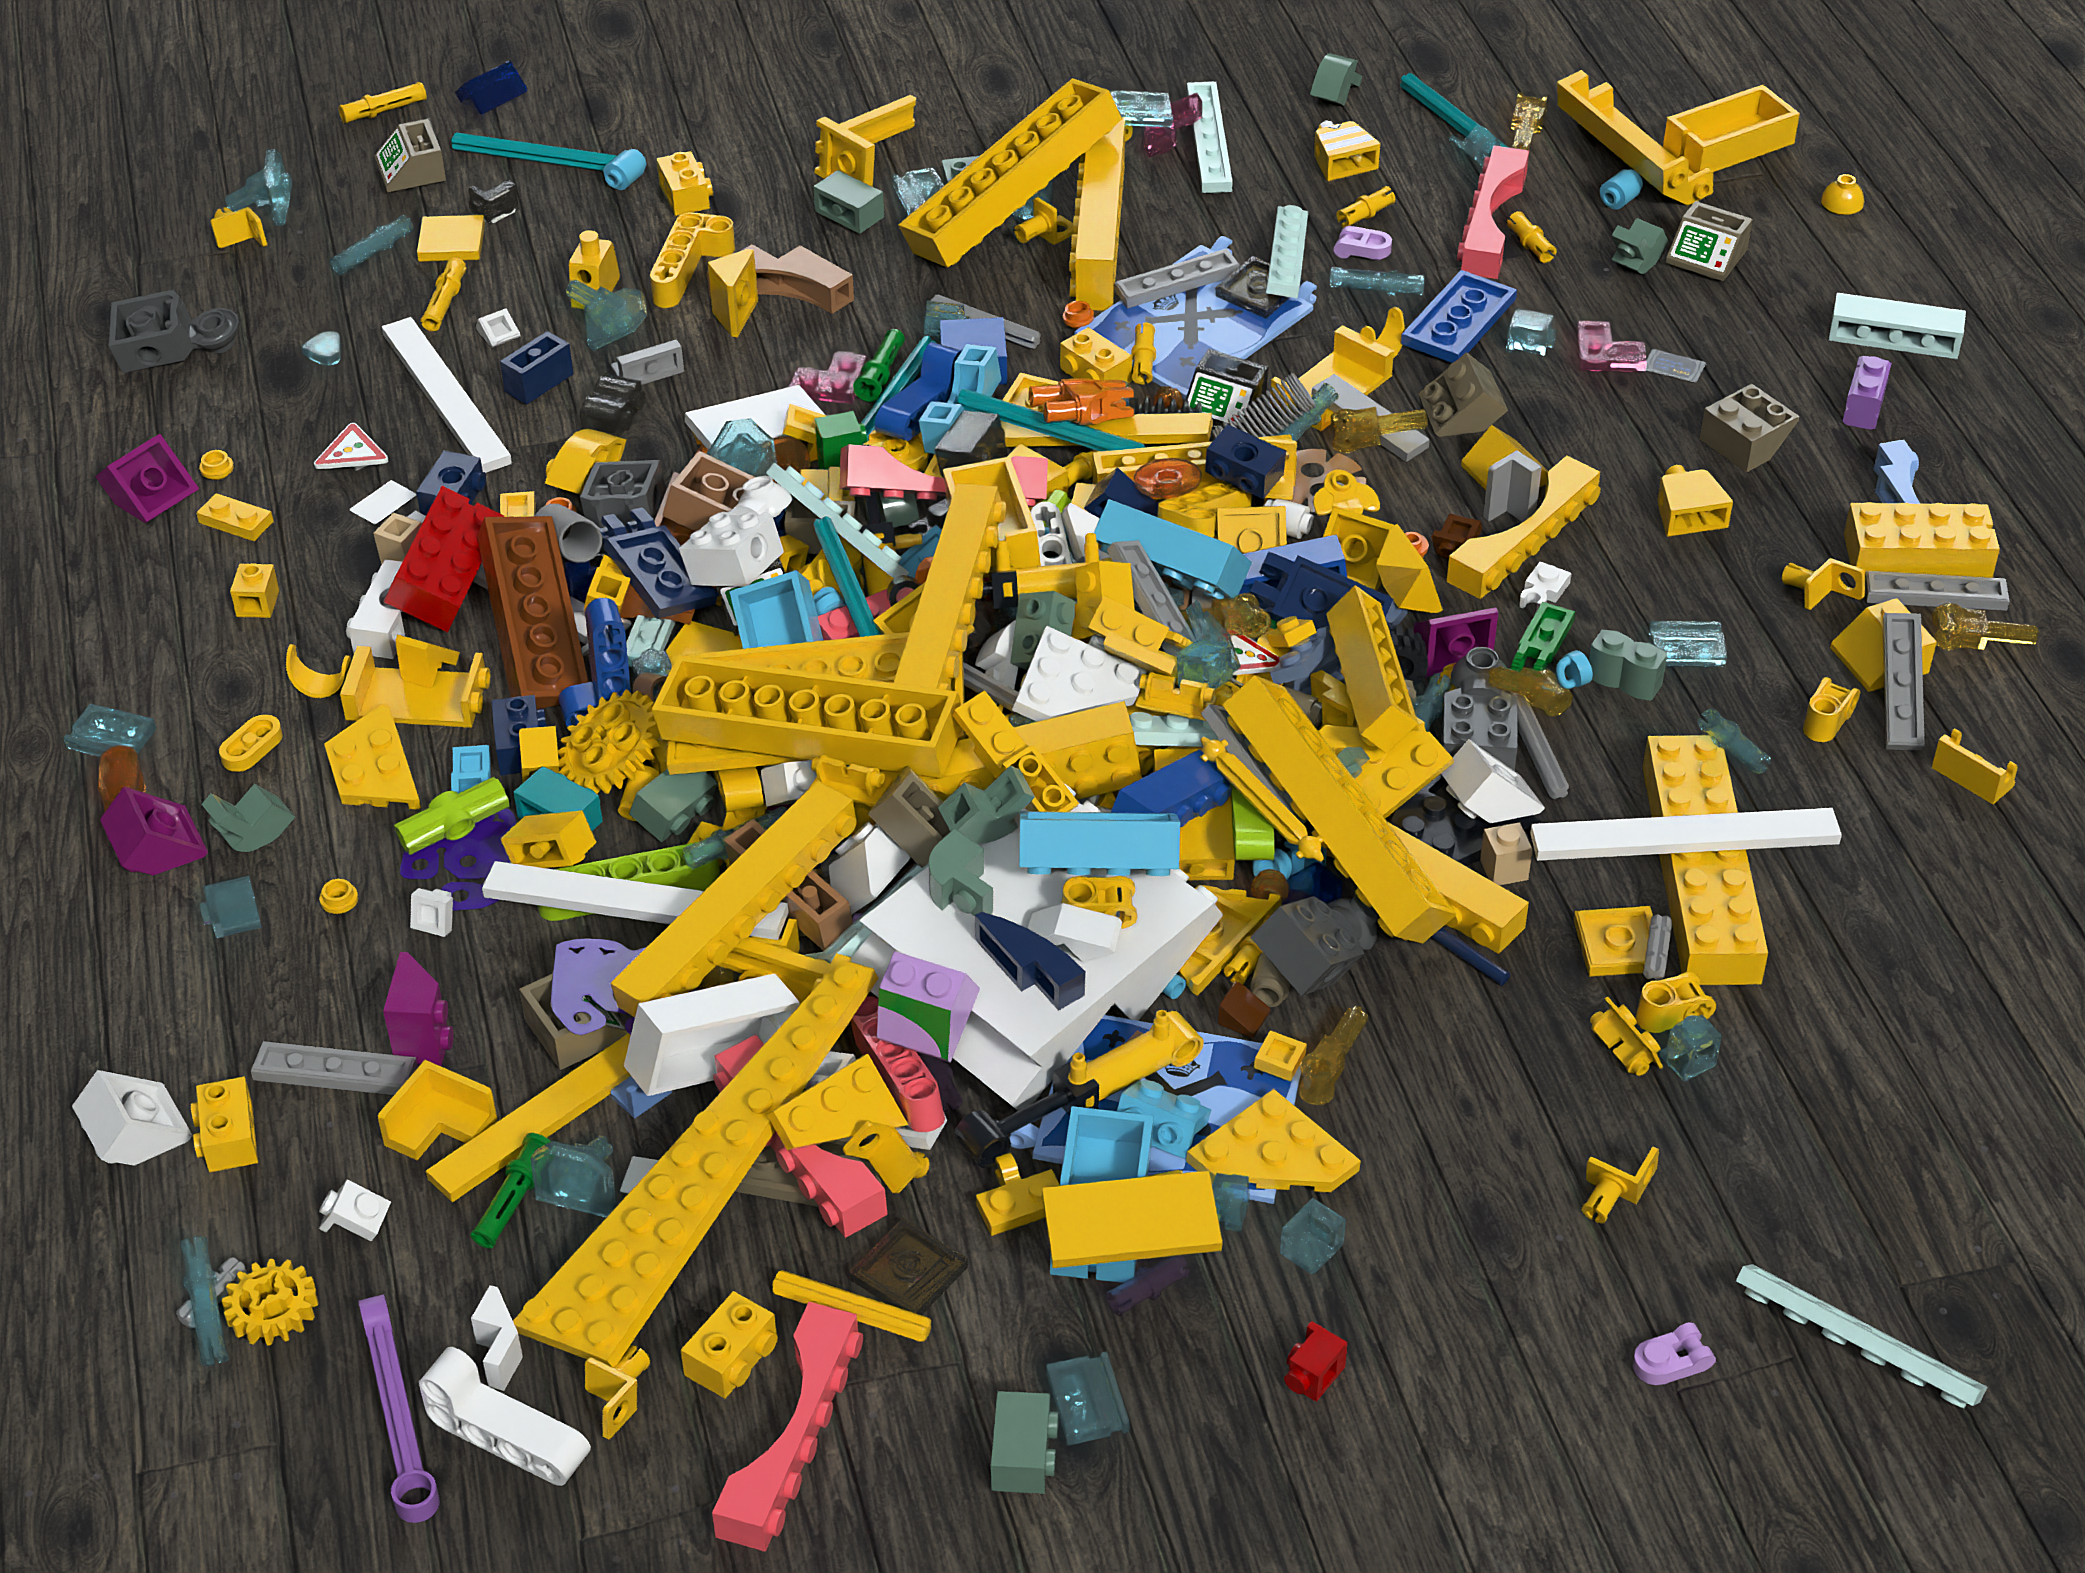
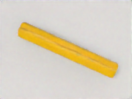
[772,1270,931,1342]

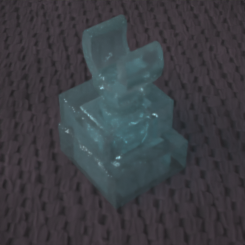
[1212,1173,1250,1232]

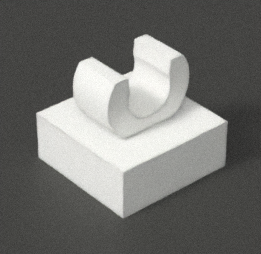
[410,888,453,937]

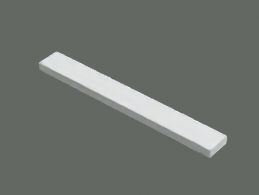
[382,317,512,473]
[1530,808,1841,861]
[482,861,789,940]

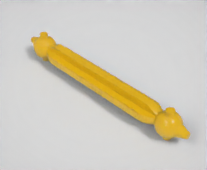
[1200,737,1324,862]

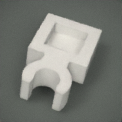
[1519,562,1571,612]

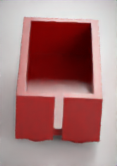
[384,486,504,632]

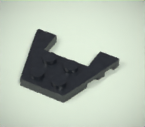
[1390,774,1541,866]

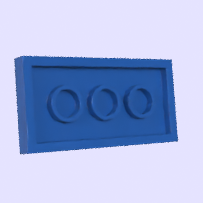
[1401,270,1517,363]

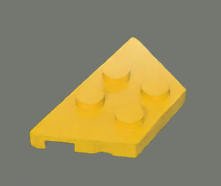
[324,702,421,810]
[1178,885,1281,996]

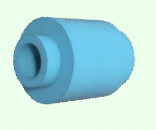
[603,149,646,190]
[1600,169,1643,210]

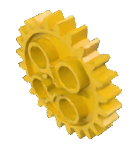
[558,690,662,794]

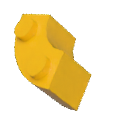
[545,429,627,495]

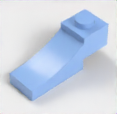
[1874,439,1920,504]

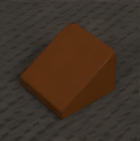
[1218,981,1271,1038]

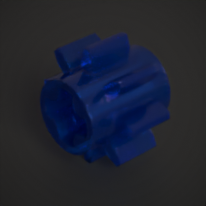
[564,561,597,602]

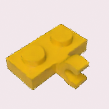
[976,1153,1060,1236]

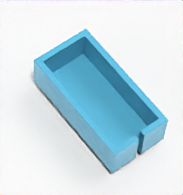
[1094,499,1252,602]
[729,570,824,649]
[1019,811,1180,876]
[1050,1106,1154,1284]

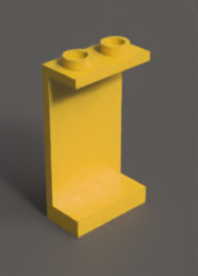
[1270,325,1394,431]
[340,646,491,728]
[1153,747,1235,880]

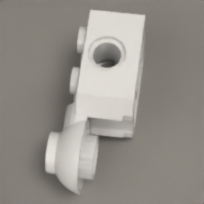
[679,476,792,586]

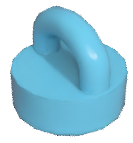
[813,587,846,616]
[1556,650,1593,689]
[1252,848,1292,887]

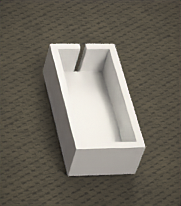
[624,973,800,1096]

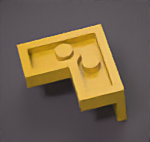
[378,1060,497,1161]

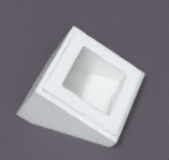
[476,309,521,347]

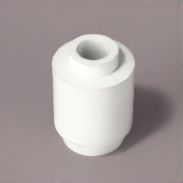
[1264,499,1314,539]

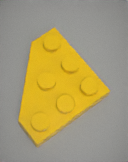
[1318,725,1454,819]
[1186,1089,1361,1192]

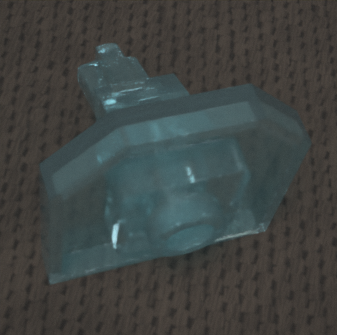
[225,149,292,226]
[565,280,647,351]
[706,418,777,477]
[530,1136,617,1218]

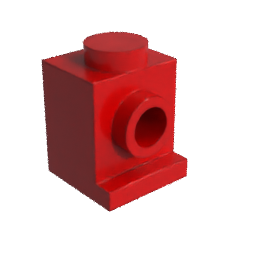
[1284,1321,1348,1402]

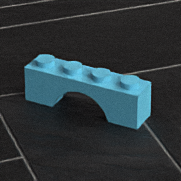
[919,344,1001,456]

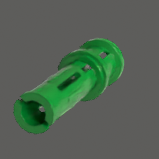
[853,329,905,402]
[470,1133,558,1249]

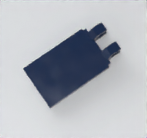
[599,507,718,619]
[1246,551,1393,646]

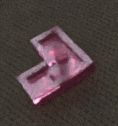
[1144,92,1203,157]
[1577,321,1647,372]
[789,352,867,404]

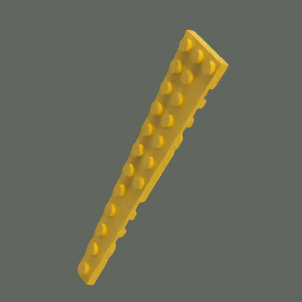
[513,960,879,1368]

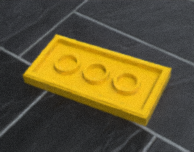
[1042,1171,1222,1268]

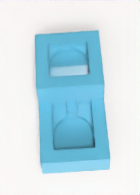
[451,745,491,794]

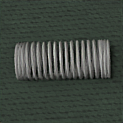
[1212,373,1316,438]
[535,504,602,563]

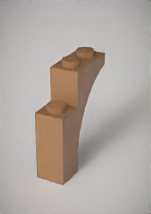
[707,244,854,314]

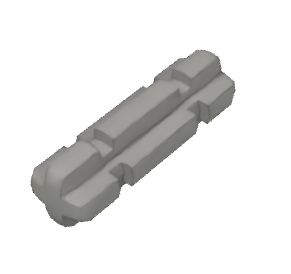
[1643,914,1672,981]
[176,1257,247,1329]

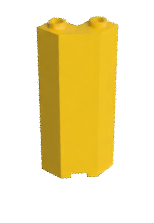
[1557,70,1713,206]

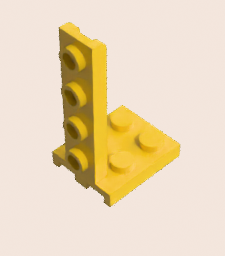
[815,95,916,187]
[717,937,851,992]

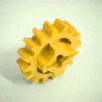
[222,1259,318,1346]

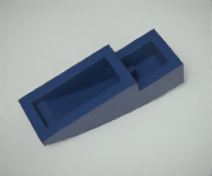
[975,911,1086,1011]

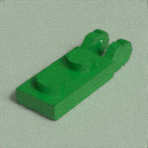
[1511,602,1576,681]

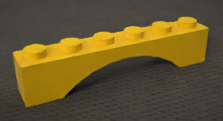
[1447,456,1601,599]

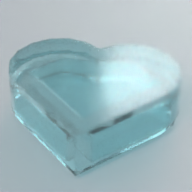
[301,331,342,366]

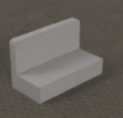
[611,339,684,390]
[1483,450,1542,522]

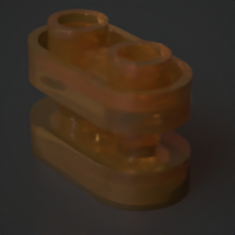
[98,746,146,812]

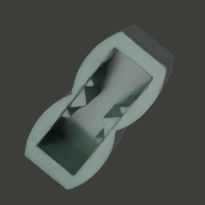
[1589,630,1667,700]

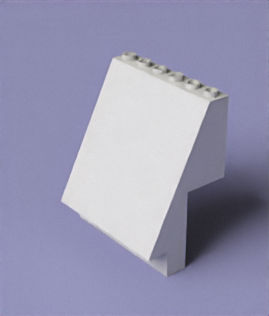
[851,782,1223,1111]

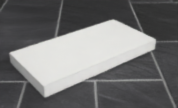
[684,385,825,459]

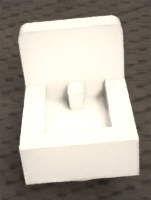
[319,1179,391,1241]

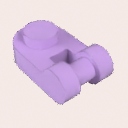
[1334,226,1392,260]
[1632,1322,1716,1385]

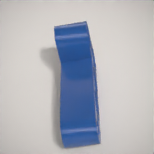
[875,342,962,441]
[558,597,631,727]

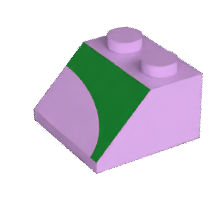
[877,951,980,1063]

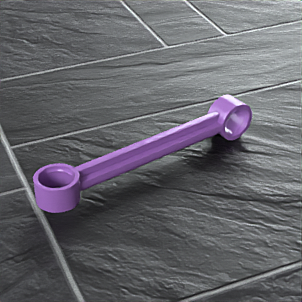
[359,1294,440,1523]

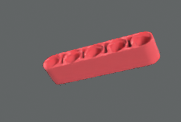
[850,996,945,1132]

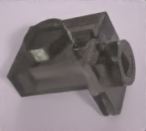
[468,180,519,225]

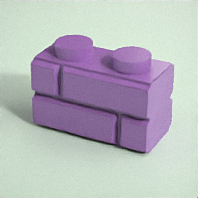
[1843,356,1892,430]

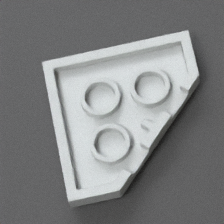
[1012,626,1147,722]

